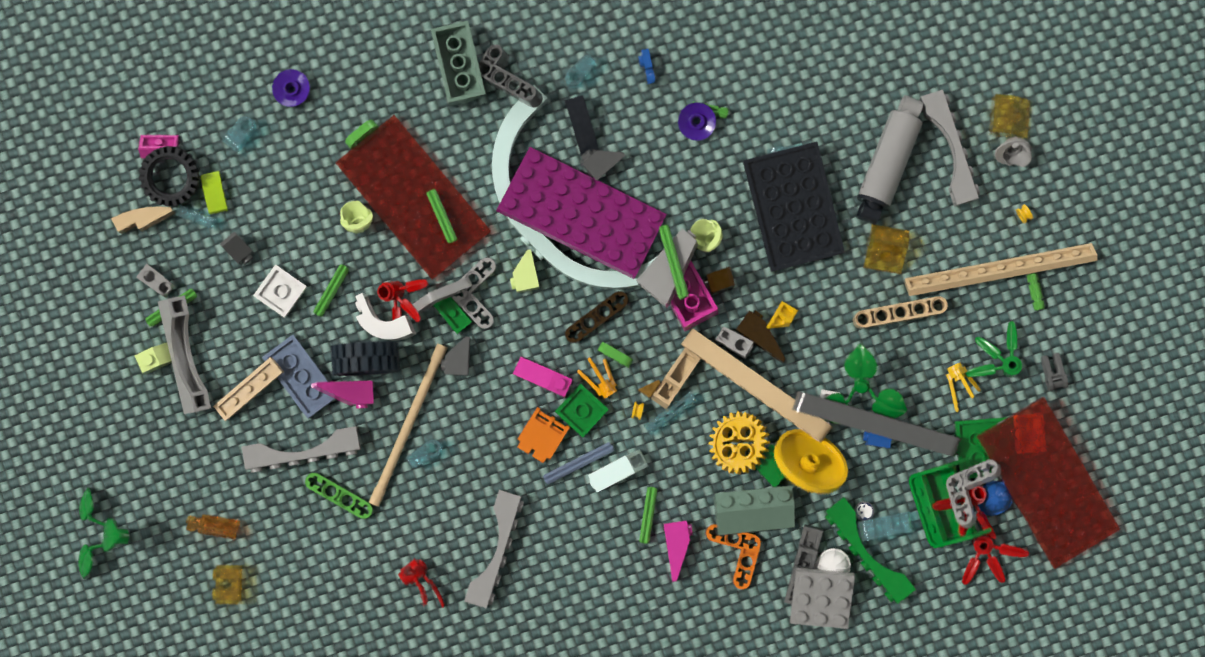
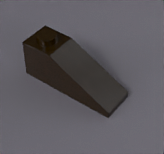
[735,310,785,363]

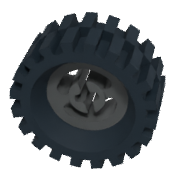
[331,341,400,376]

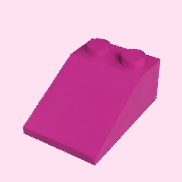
[670,261,718,332]

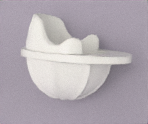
[814,548,851,573]

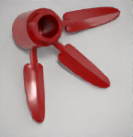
[377,279,428,322]
[932,486,997,539]
[962,534,1029,585]
[398,558,444,608]

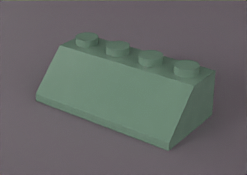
[431,21,486,107]
[713,486,795,536]

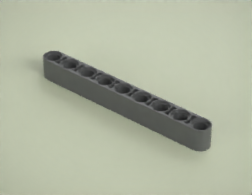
[792,391,961,457]

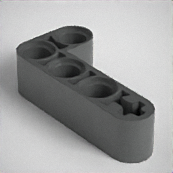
[478,44,543,108]

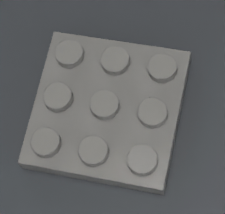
[790,568,855,629]

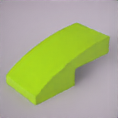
[200,171,228,215]

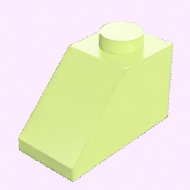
[510,249,540,293]
[135,343,172,374]

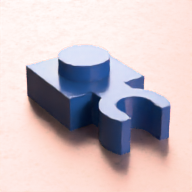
[638,49,655,84]

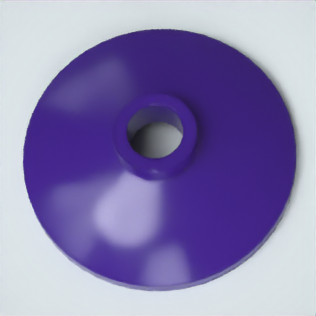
[272,69,310,107]
[678,102,716,141]

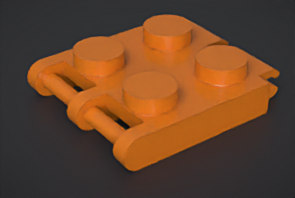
[517,407,570,463]

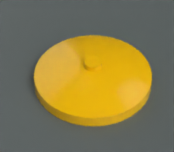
[774,429,848,494]

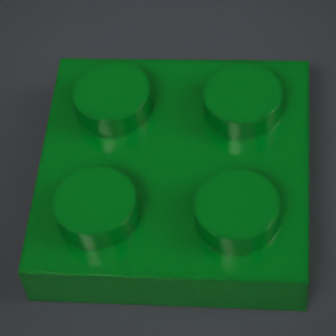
[555,383,609,438]

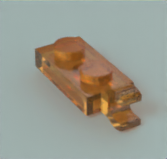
[186,514,241,540]

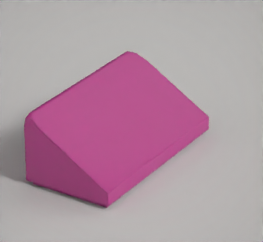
[138,135,179,159]

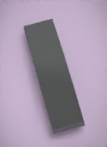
[784,524,823,604]

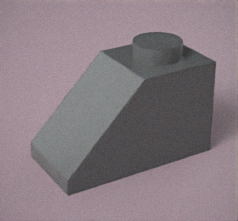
[579,150,625,181]
[220,231,255,265]
[441,337,471,376]

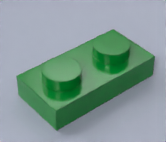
[433,297,472,335]

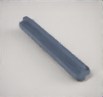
[543,442,614,484]

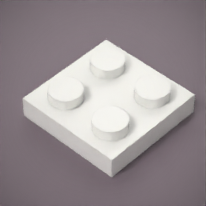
[253,264,307,318]

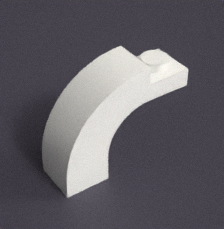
[355,293,416,341]

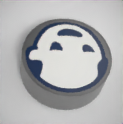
[854,501,874,521]

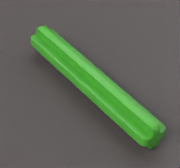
[659,225,689,299]

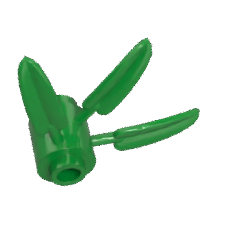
[965,321,1022,378]

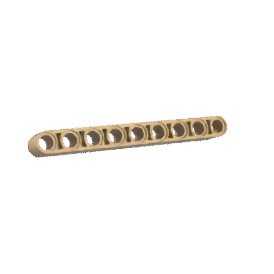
[681,329,832,443]

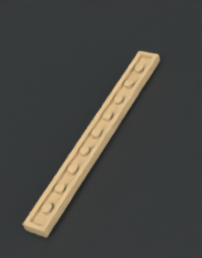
[905,243,1097,296]

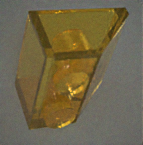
[989,94,1030,139]
[863,224,909,274]

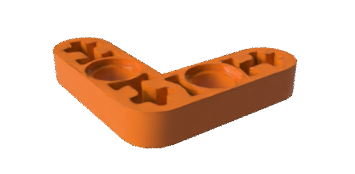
[706,524,761,589]

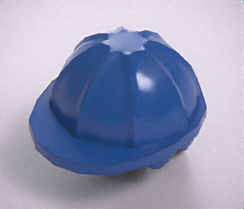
[978,481,1013,516]

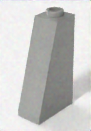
[636,229,698,308]

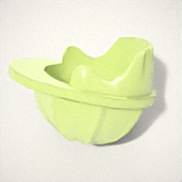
[340,201,373,234]
[690,219,723,252]

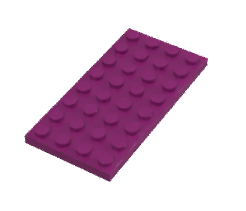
[496,147,667,279]

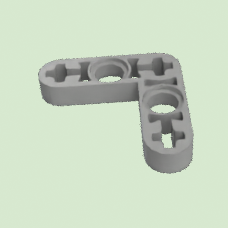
[452,258,496,329]
[409,277,473,318]
[946,460,1001,528]

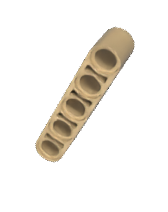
[853,296,948,329]

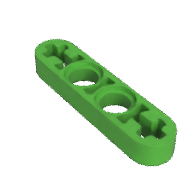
[305,473,373,519]

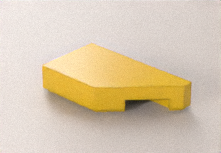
[767,301,798,329]

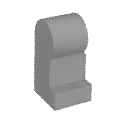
[136,264,175,298]
[715,327,754,359]

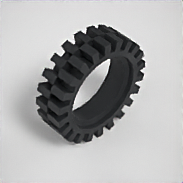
[138,146,201,206]

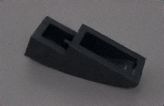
[565,95,599,156]

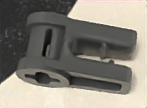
[1040,352,1068,392]

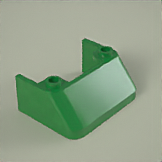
[909,457,992,548]

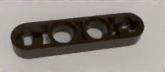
[565,291,628,343]

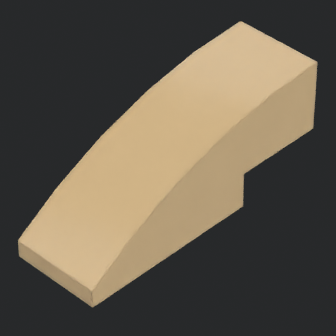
[111,207,175,234]
[651,348,701,409]

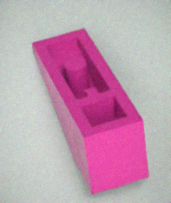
[513,357,573,398]
[311,381,374,409]
[664,521,693,582]

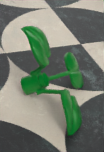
[823,344,907,424]
[78,487,129,579]

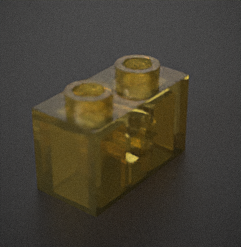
[212,565,242,604]

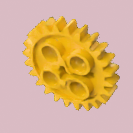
[708,411,770,475]

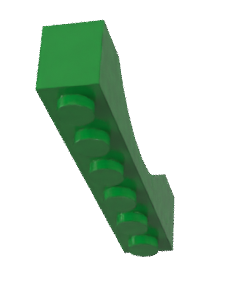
[824,497,916,604]

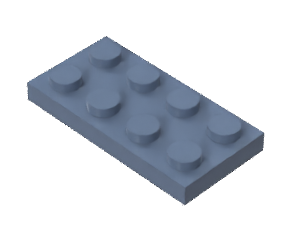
[262,335,335,419]

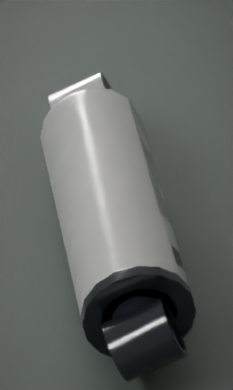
[856,95,923,225]

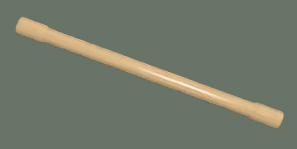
[369,343,448,507]

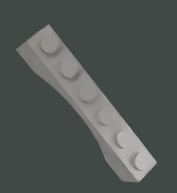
[919,90,980,207]
[158,295,211,414]
[242,426,362,473]
[464,490,524,608]

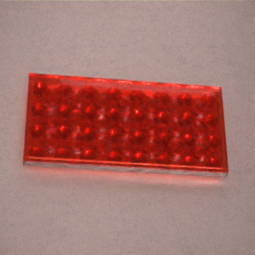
[335,115,491,280]
[976,397,1120,569]

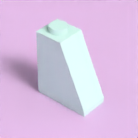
[588,449,648,492]

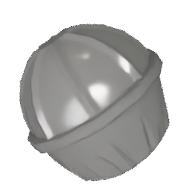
[994,136,1032,167]

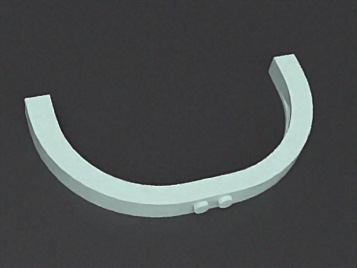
[492,85,655,289]

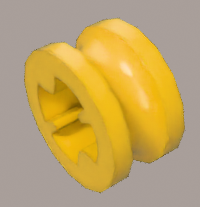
[1016,204,1033,224]
[631,401,644,420]

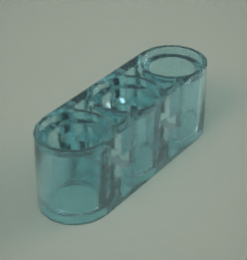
[857,511,914,541]

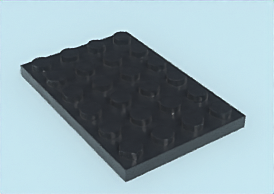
[742,141,845,272]

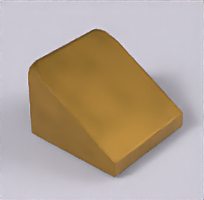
[638,380,660,398]

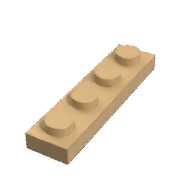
[213,357,284,421]

